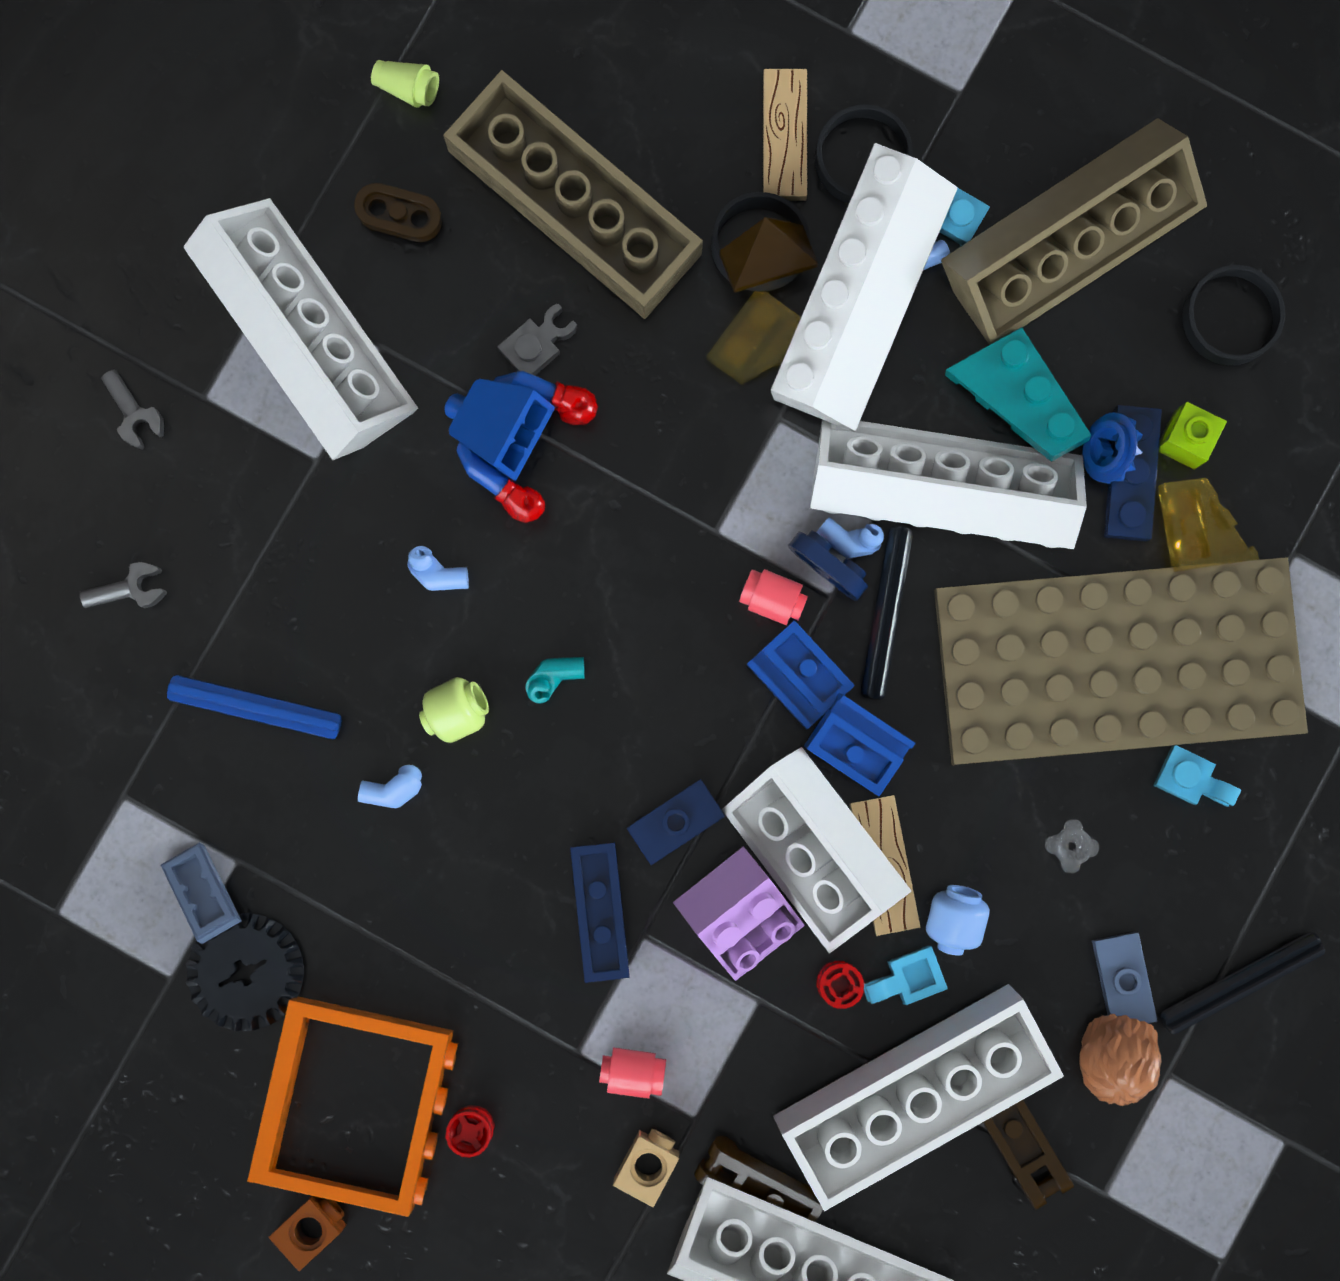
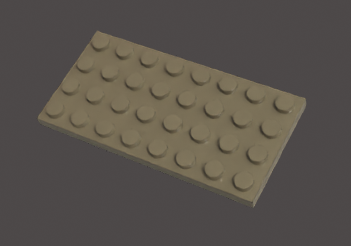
[934,557,1308,765]

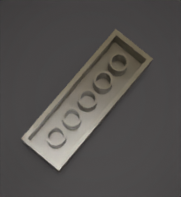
[443,70,703,319]

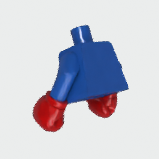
[445,371,598,523]

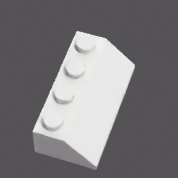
[722,747,912,954]

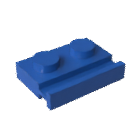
[746,620,855,730]
[804,692,915,796]

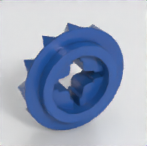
[1082,412,1143,484]

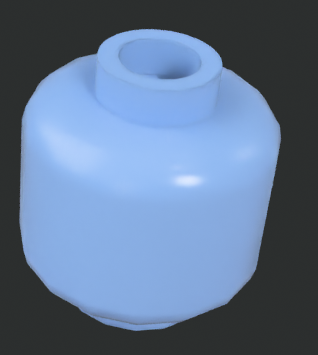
[926,885,990,955]

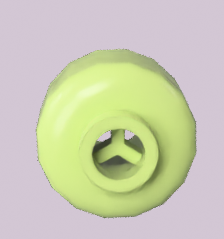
[419,677,489,743]

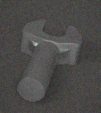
[101,369,164,450]
[80,562,167,608]

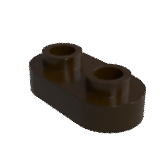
[354,183,442,242]

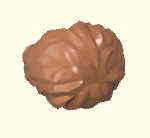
[1079,1014,1162,1106]

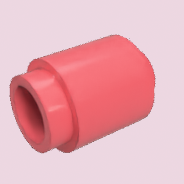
[739,569,808,626]
[599,1047,666,1099]

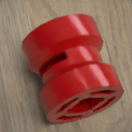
[816,960,864,1009]
[445,1105,495,1158]

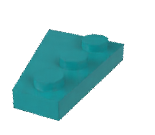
[945,327,1091,462]

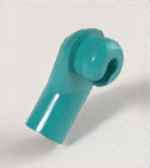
[525,657,585,704]

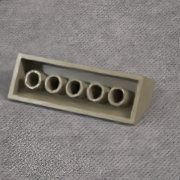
[941,118,1207,345]

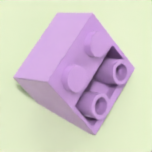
[673,846,805,981]

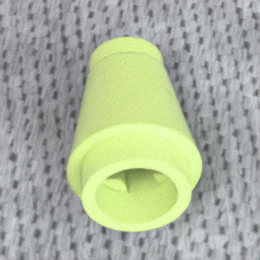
[371,60,439,108]

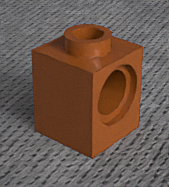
[268,1196,347,1271]

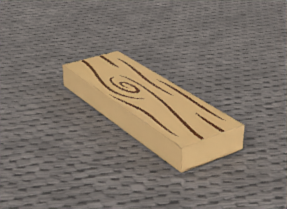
[763,69,807,201]
[849,795,921,936]

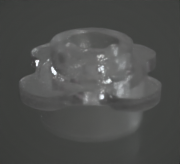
[1045,820,1099,873]

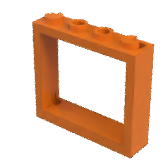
[247,996,458,1217]

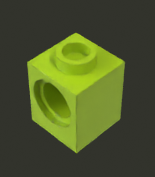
[1159,402,1227,469]

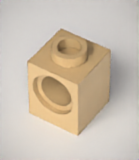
[613,1129,679,1208]

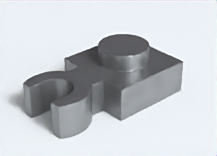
[498,304,577,376]

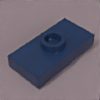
[626,779,725,865]

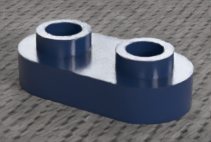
[788,530,868,601]

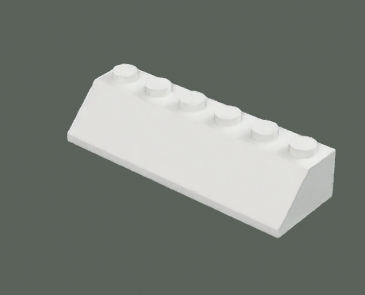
[771,143,957,432]
[183,198,418,460]
[810,419,1087,549]
[773,984,1064,1211]
[667,1177,954,1281]

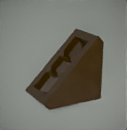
[719,217,818,293]

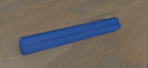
[167,675,342,739]

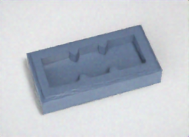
[161,842,241,944]
[1092,932,1158,1023]

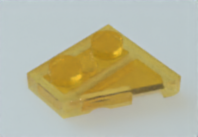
[706,291,801,385]
[1158,478,1259,572]

